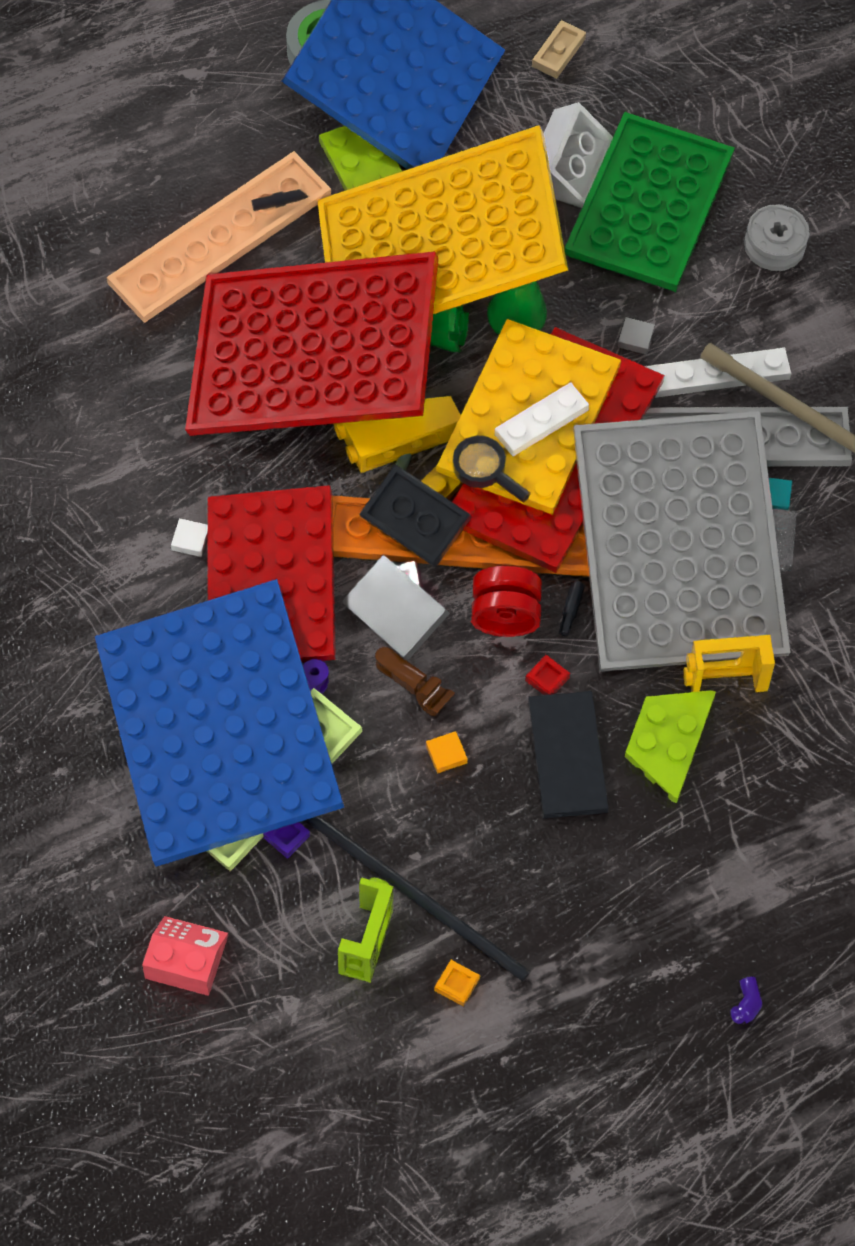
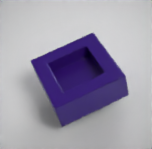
[263,822,310,859]

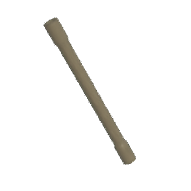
[700,343,855,453]

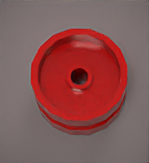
[471,566,542,637]

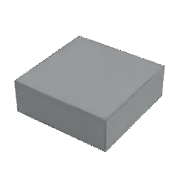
[618,317,655,355]

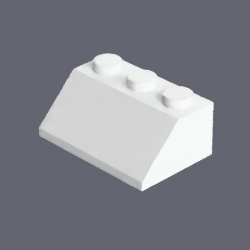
[544,102,613,208]

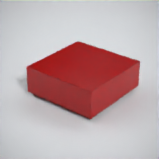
[525,655,570,695]

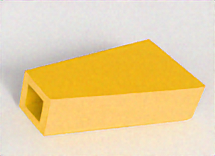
[334,396,461,473]

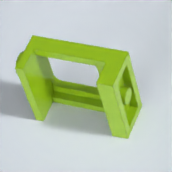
[338,878,393,983]

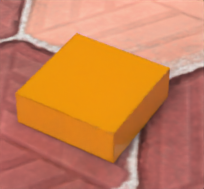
[426,731,468,774]
[434,960,480,1007]

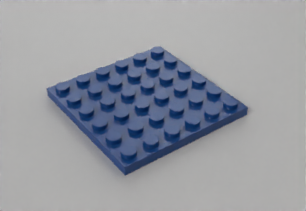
[281,0,505,170]

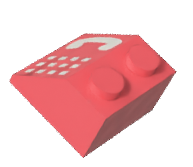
[142,916,228,996]

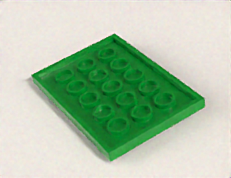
[564,112,735,292]

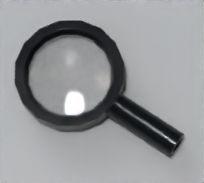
[452,436,531,503]

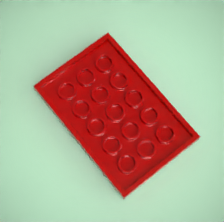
[208,485,336,663]

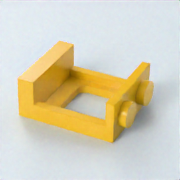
[684,635,775,692]

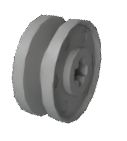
[744,205,810,271]

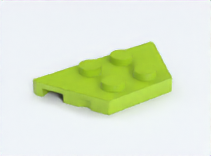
[625,690,716,803]

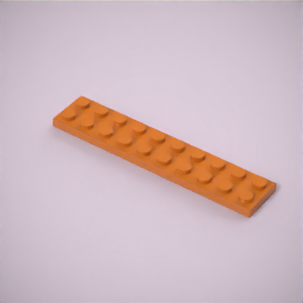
[332,495,589,577]

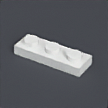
[495,382,589,457]

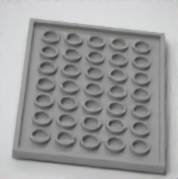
[573,411,790,672]

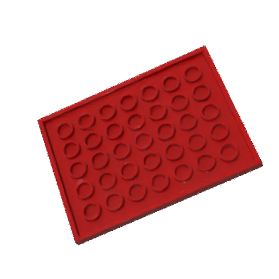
[185,251,439,436]

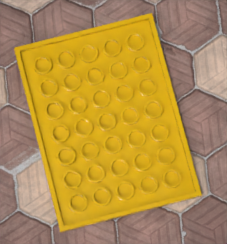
[317,125,568,314]

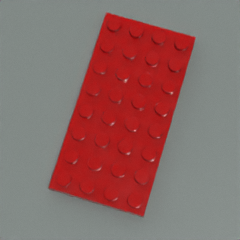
[453,327,665,573]

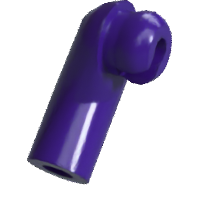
[730,977,762,1024]

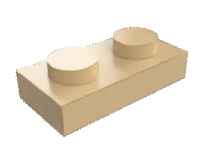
[532,20,586,79]

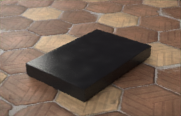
[359,464,472,568]

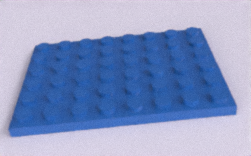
[95,579,345,867]

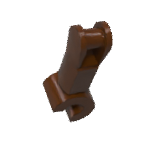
[375,647,455,716]

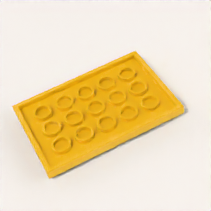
[436,319,621,515]

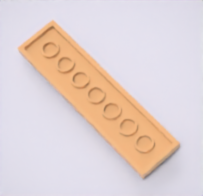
[107,151,331,323]

